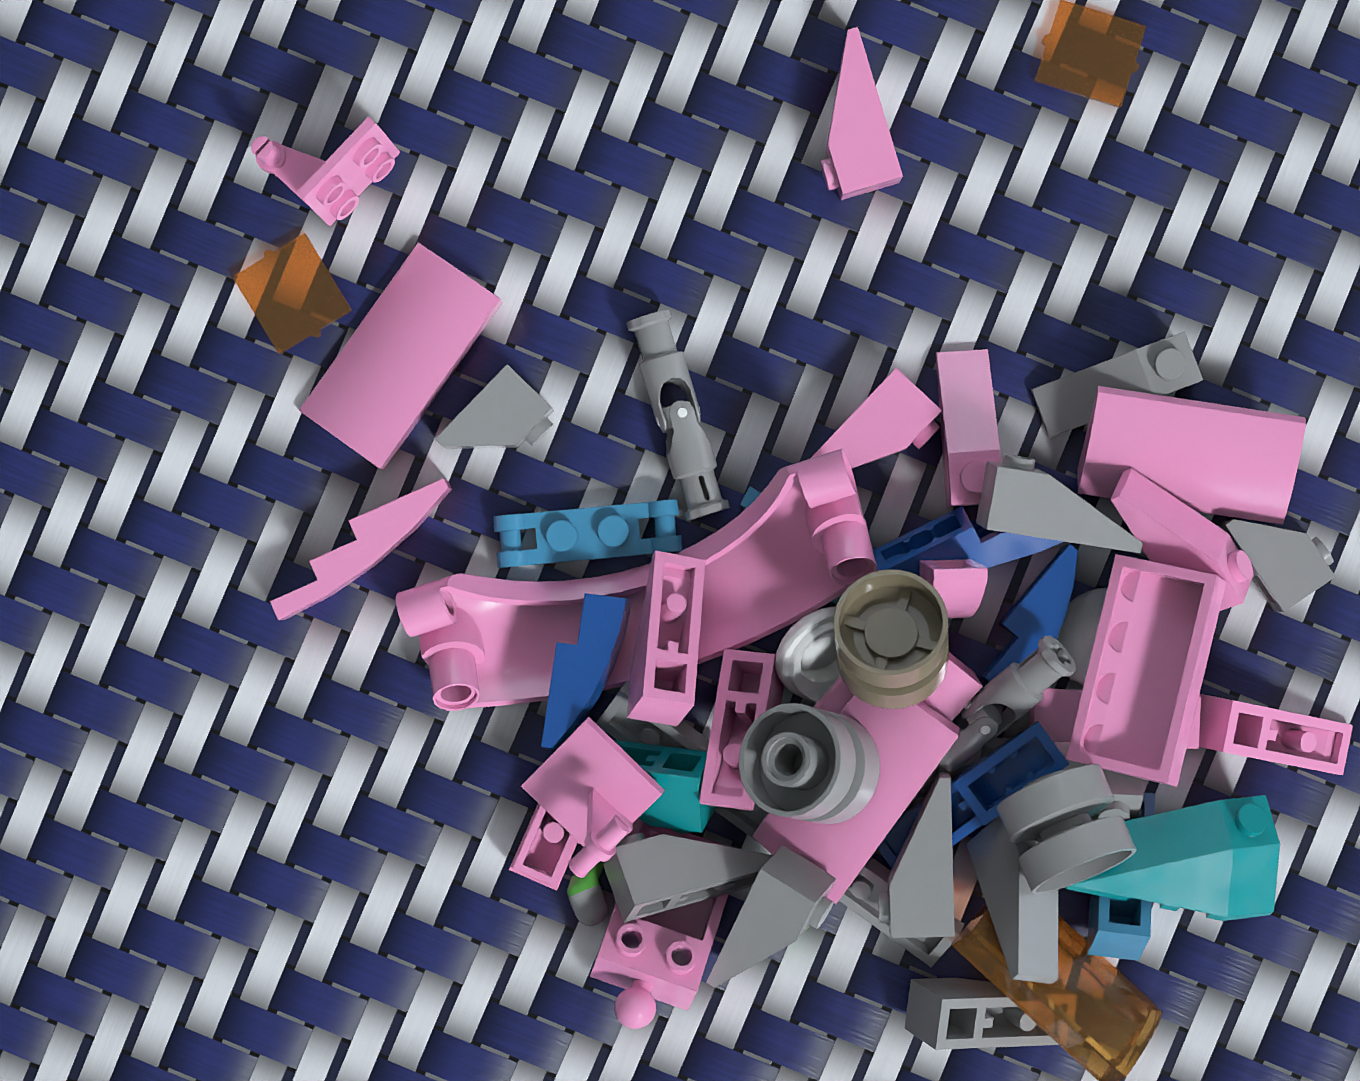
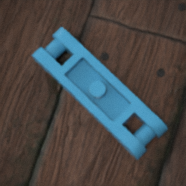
[493,499,683,568]

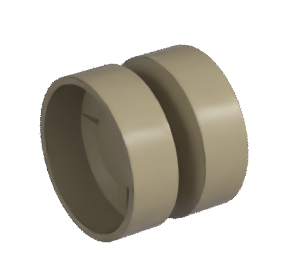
[834,570,949,709]

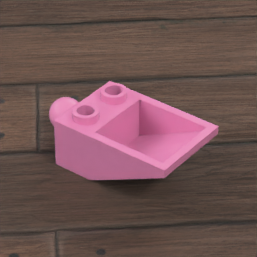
[590,822,729,1029]

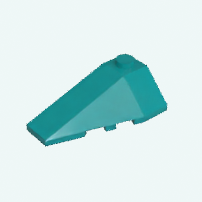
[1066,795,1280,921]

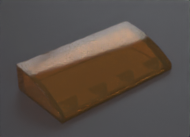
[952,902,1163,1081]

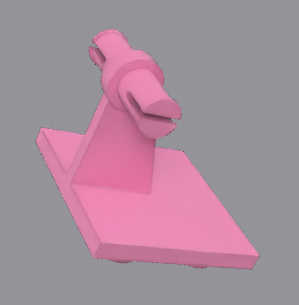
[251,116,400,227]
[521,717,665,878]

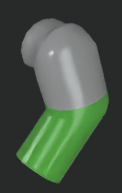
[567,861,608,926]

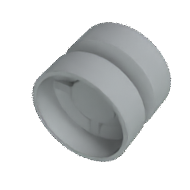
[739,703,880,824]
[996,764,1137,894]

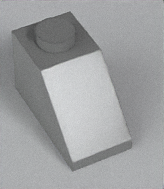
[435,364,554,449]
[1217,519,1336,612]

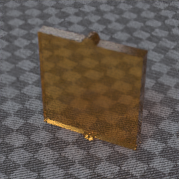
[1034,0,1146,108]
[233,233,353,354]

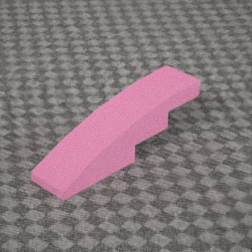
[270,478,452,621]

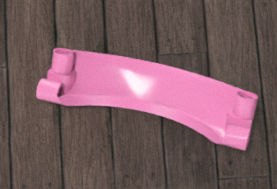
[396,448,877,711]

